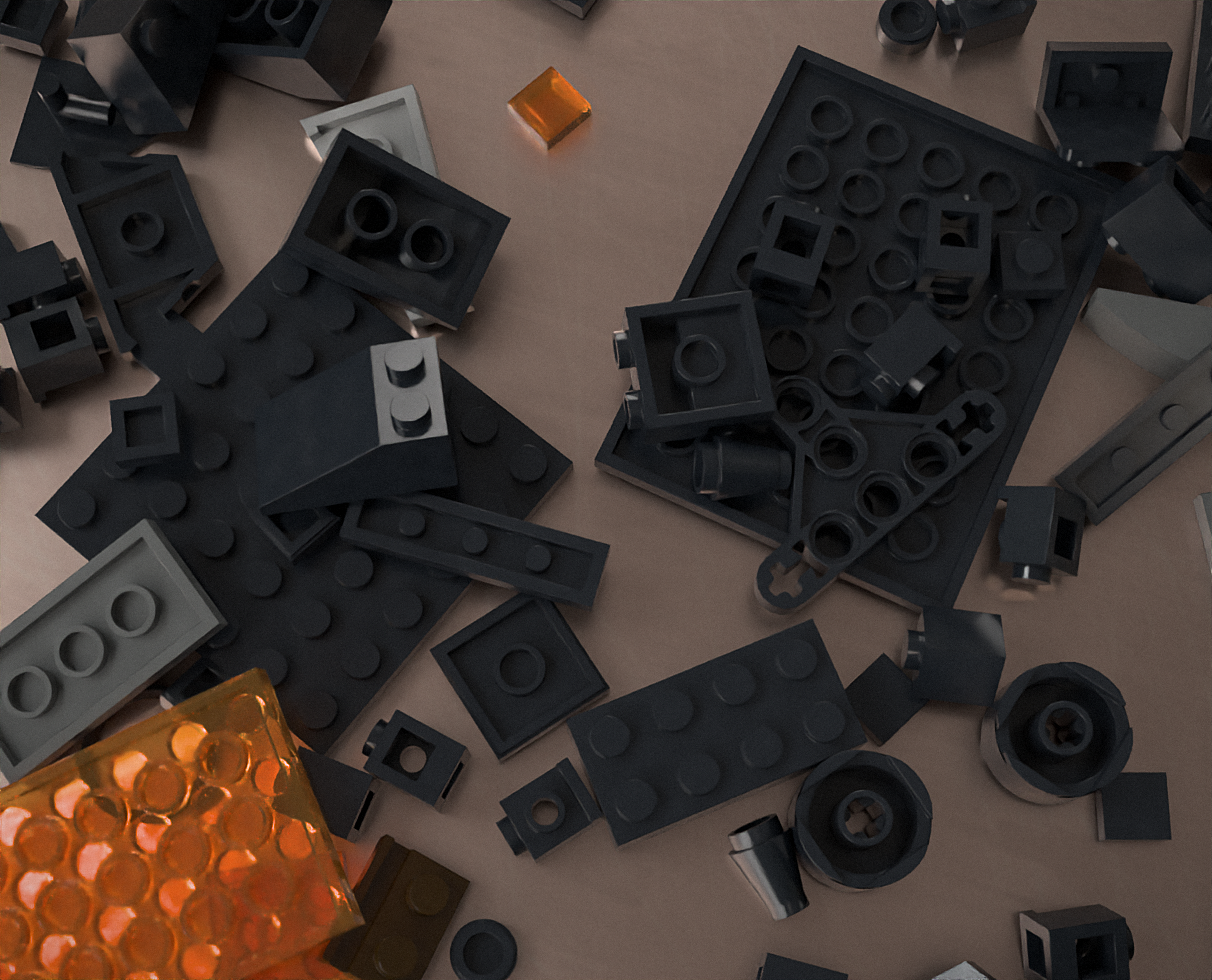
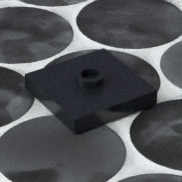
[429,592,610,762]

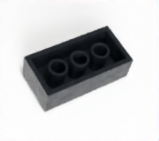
[566,618,868,852]

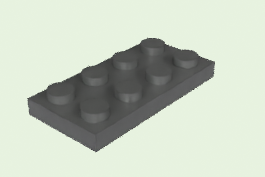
[0,518,228,786]

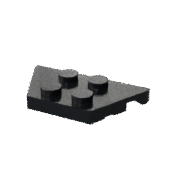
[43,148,223,363]

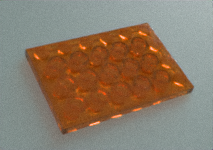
[0,667,365,980]

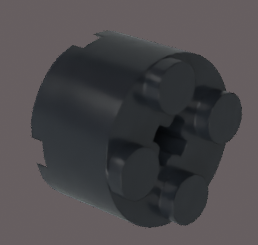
[980,662,1133,805]
[787,750,933,892]

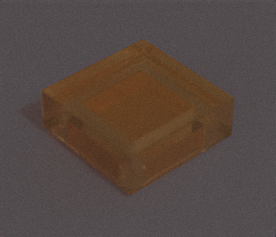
[507,66,591,151]

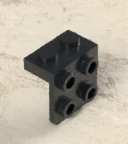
[1036,41,1185,168]

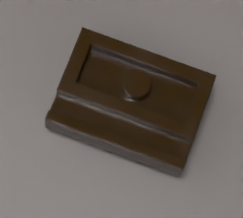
[316,834,470,980]

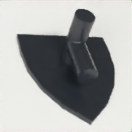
[10,56,160,170]

